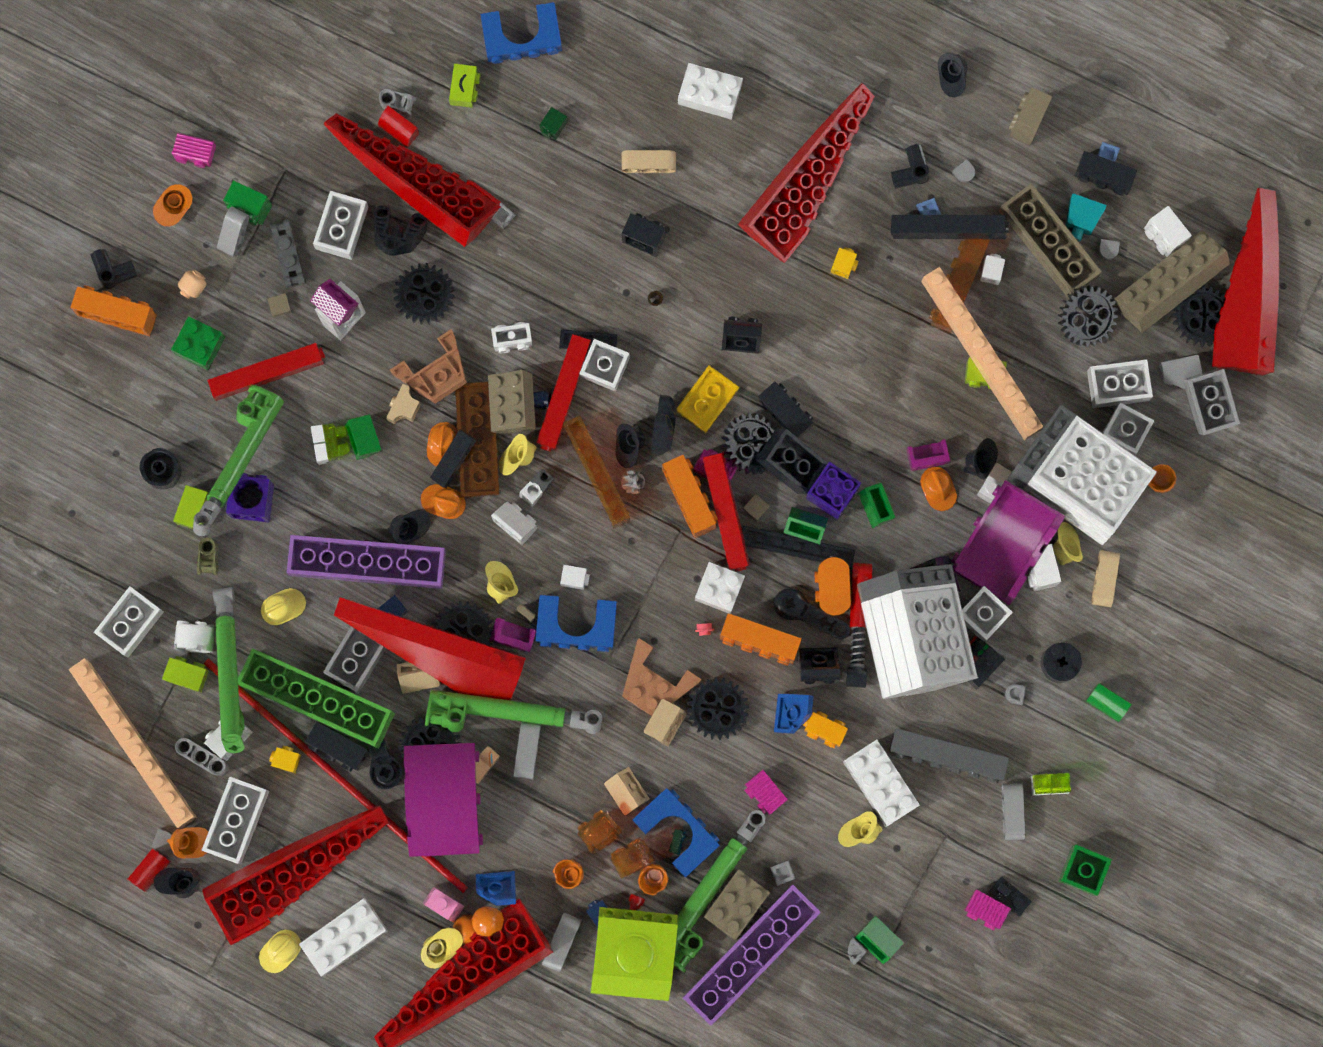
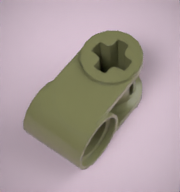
[196,538,218,575]

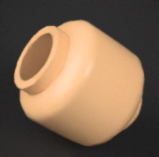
[178,270,206,299]

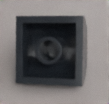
[721,316,762,354]
[799,647,840,684]

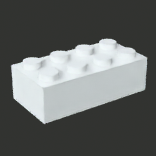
[315,281,366,341]
[843,740,919,827]
[202,777,269,865]
[299,898,388,977]

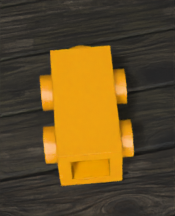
[803,711,848,748]

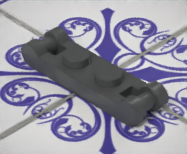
[270,219,305,288]

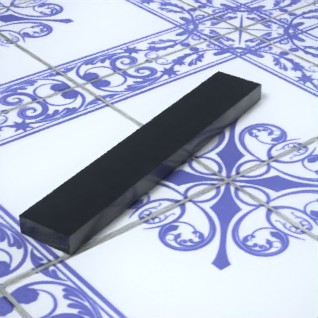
[742,525,856,569]

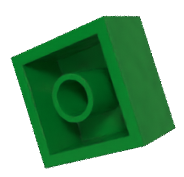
[223,180,272,225]
[171,316,225,370]
[1059,844,1112,896]

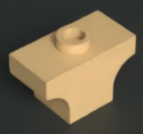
[387,384,421,424]

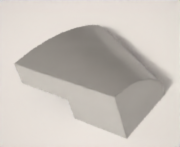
[1159,355,1202,389]

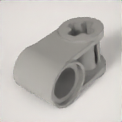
[379,89,416,117]

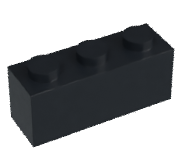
[1074,151,1137,196]
[757,381,814,439]
[305,721,369,772]

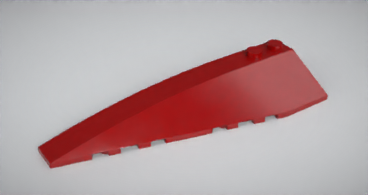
[738,83,875,263]
[324,113,501,247]
[1212,188,1279,376]
[334,597,526,701]
[202,806,389,945]
[374,899,553,1047]

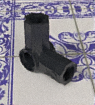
[891,144,929,189]
[90,249,138,289]

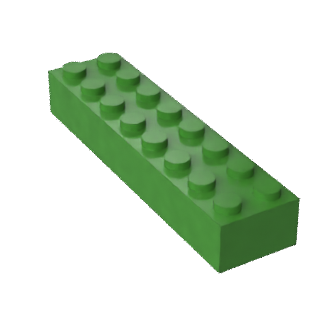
[238,648,395,749]

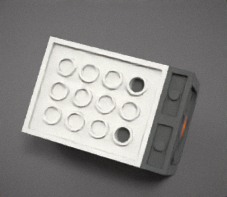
[1007,405,1156,545]
[857,564,978,699]

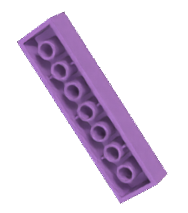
[287,535,446,589]
[683,885,821,1026]

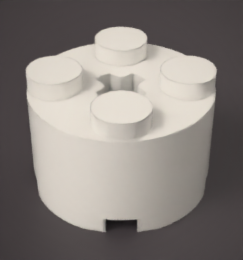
[174,621,215,653]

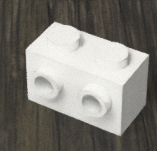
[491,322,533,354]

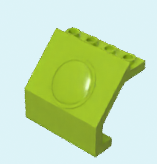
[591,907,678,1001]

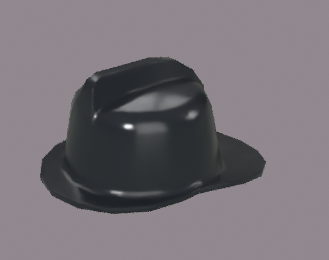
[938,53,968,98]
[615,423,645,468]
[964,438,998,480]
[388,509,431,545]
[154,868,200,899]

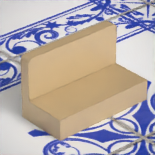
[396,662,440,694]
[644,699,687,747]
[604,767,650,815]

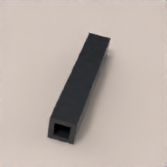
[890,215,1010,240]

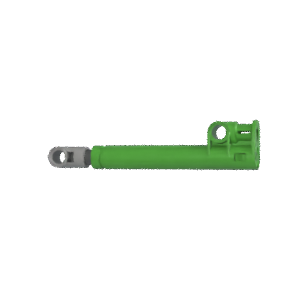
[193,385,284,536]
[213,587,245,753]
[425,690,602,734]
[674,810,766,973]

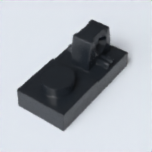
[989,876,1032,917]

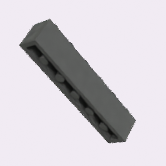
[889,729,1009,784]

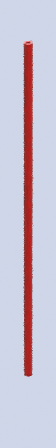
[204,658,468,893]

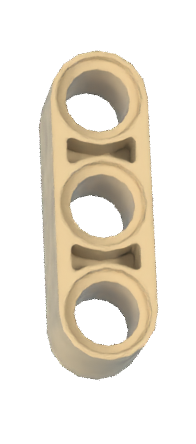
[622,150,676,173]
[1091,550,1120,608]

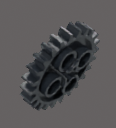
[393,263,455,325]
[1058,285,1118,347]
[1171,285,1225,347]
[721,413,777,475]
[432,601,493,646]
[687,677,749,741]
[398,716,461,764]

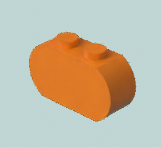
[814,557,851,615]

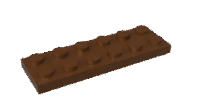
[455,382,500,498]

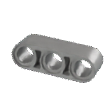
[217,206,249,257]
[514,722,541,780]
[175,738,228,776]
[1002,783,1025,840]
[542,912,582,972]

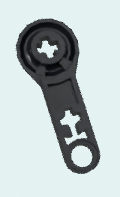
[773,588,850,640]
[367,738,402,789]

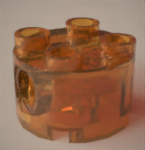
[577,809,622,854]
[610,837,655,879]

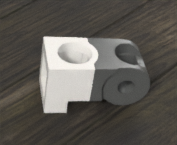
[519,469,555,507]

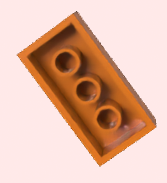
[70,285,157,337]
[662,455,718,539]
[720,613,802,666]

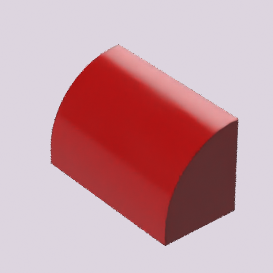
[378,106,419,148]
[128,848,171,892]

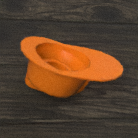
[153,184,193,227]
[427,422,458,466]
[920,467,957,511]
[421,484,466,519]
[167,827,209,859]

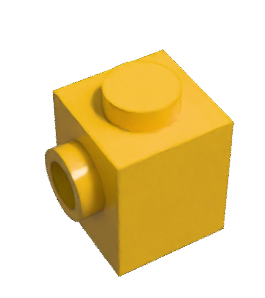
[830,247,859,279]
[269,745,301,774]

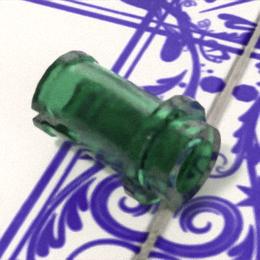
[668,829,687,855]

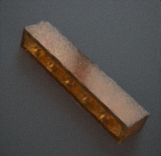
[928,239,990,334]
[563,415,631,529]

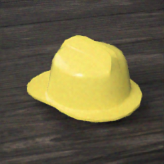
[499,434,537,475]
[1053,522,1083,565]
[485,561,518,604]
[261,588,306,625]
[838,812,882,847]
[421,928,463,969]
[259,930,301,973]

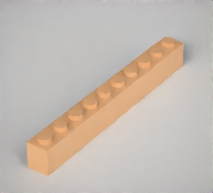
[922,267,1044,441]
[69,658,197,829]

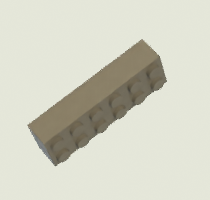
[999,183,1102,299]
[1114,230,1230,333]

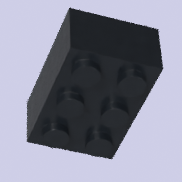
[756,428,828,494]

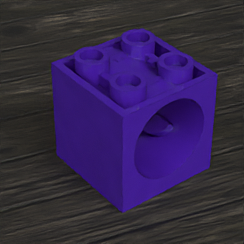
[806,461,861,520]
[226,473,274,523]

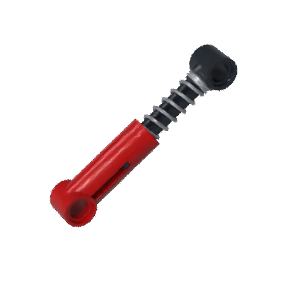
[846,562,872,688]

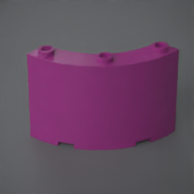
[951,480,1065,605]
[404,743,483,857]

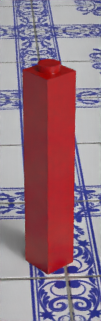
[537,334,591,452]
[207,343,326,401]
[703,452,750,572]

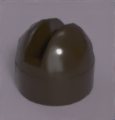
[647,291,663,306]

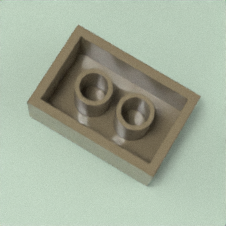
[1009,87,1052,145]
[488,370,536,435]
[704,869,770,941]

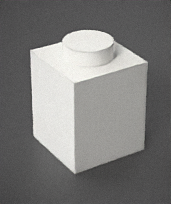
[980,254,1005,285]
[560,565,590,590]

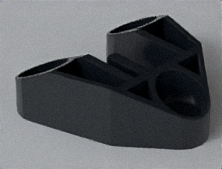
[374,205,428,256]
[651,394,677,455]

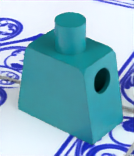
[1065,194,1107,242]

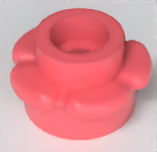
[695,623,714,636]

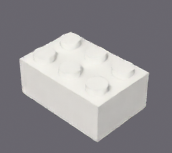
[678,63,743,120]
[313,191,369,260]
[1087,360,1153,408]
[94,586,164,658]

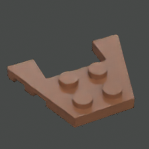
[390,329,467,404]
[622,638,702,716]

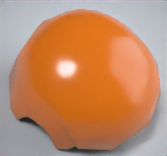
[1148,464,1176,493]
[553,859,584,889]
[638,864,668,895]
[471,906,504,937]
[453,914,475,946]

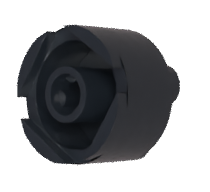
[139,448,182,490]
[1040,642,1082,683]

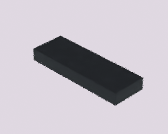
[559,329,618,350]
[430,430,477,489]

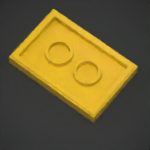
[677,365,740,433]

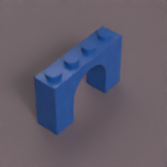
[480,2,562,64]
[536,595,617,652]
[632,788,720,878]

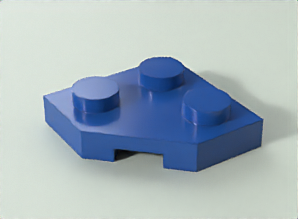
[774,694,814,734]
[476,871,516,906]

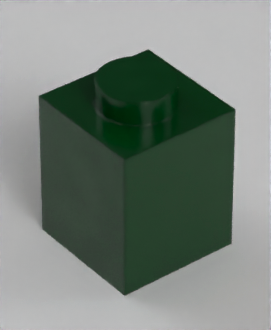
[539,107,568,140]

